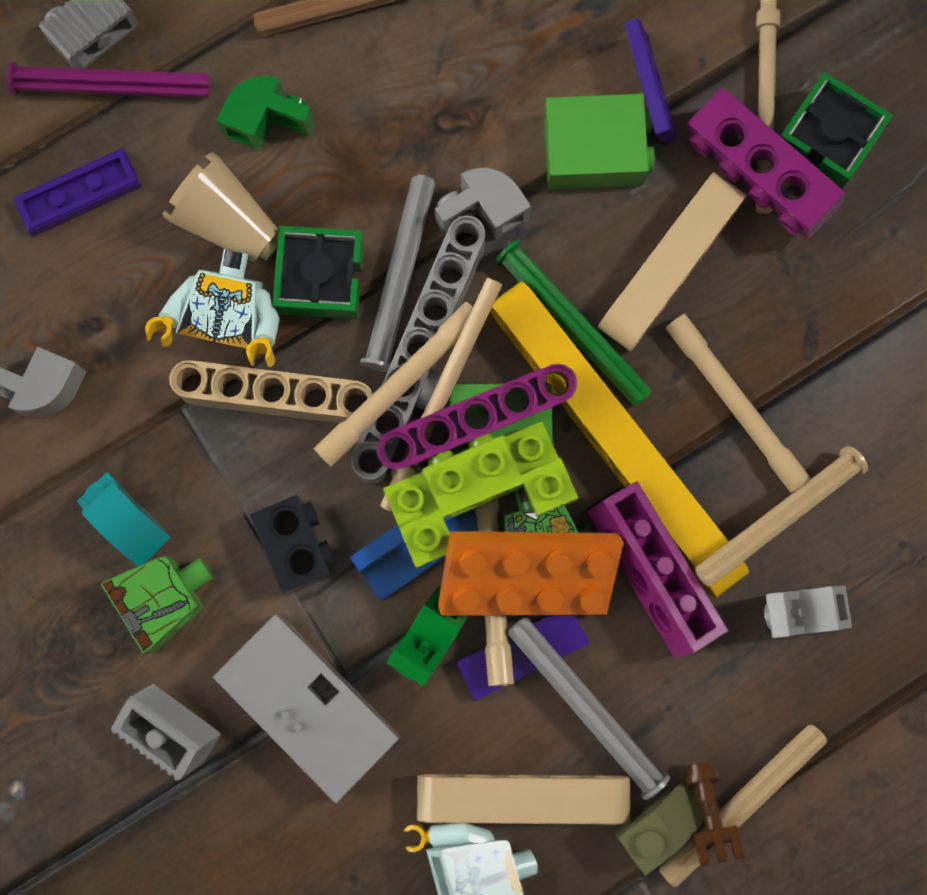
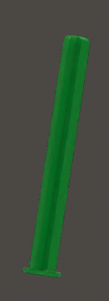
[495,239,652,406]

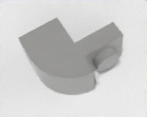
[435,168,531,240]
[0,347,87,418]
[764,585,852,638]

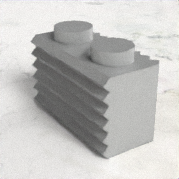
[39,0,139,69]
[111,684,221,780]

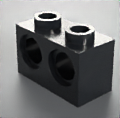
[250,495,336,596]

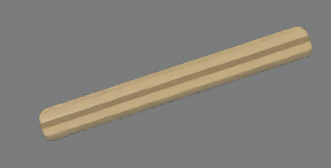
[659,725,827,887]

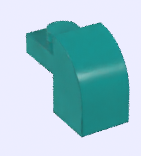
[77,472,171,567]

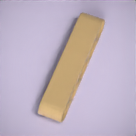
[598,172,747,352]
[169,360,373,423]
[417,774,630,824]

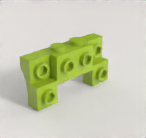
[383,421,578,569]

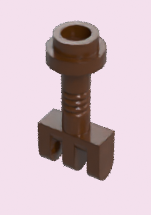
[685,762,745,866]

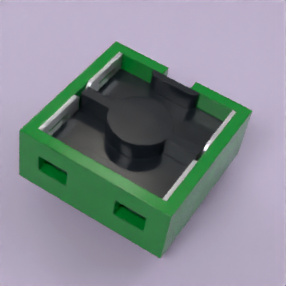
[780,72,893,189]
[272,226,364,319]

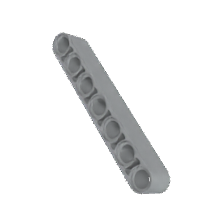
[351,215,485,485]

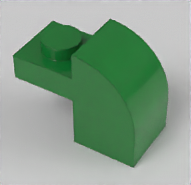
[216,76,315,151]
[387,587,470,687]

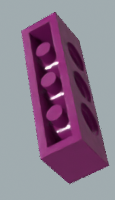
[688,87,845,240]
[587,481,728,658]

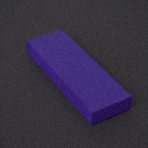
[624,18,678,146]
[13,148,143,237]
[456,615,590,701]

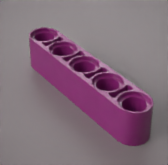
[377,363,577,470]

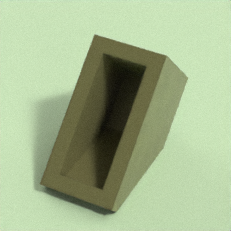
[613,780,704,876]

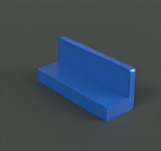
[350,510,478,600]

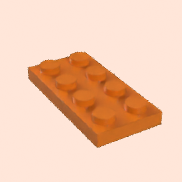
[438,532,624,616]

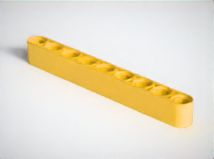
[490,281,749,599]

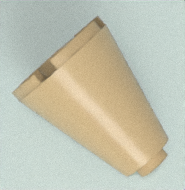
[163,152,279,263]

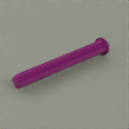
[6,62,211,98]

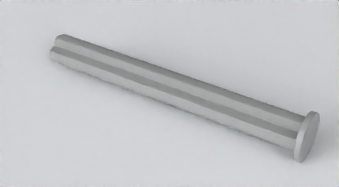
[360,174,435,373]
[508,618,670,800]

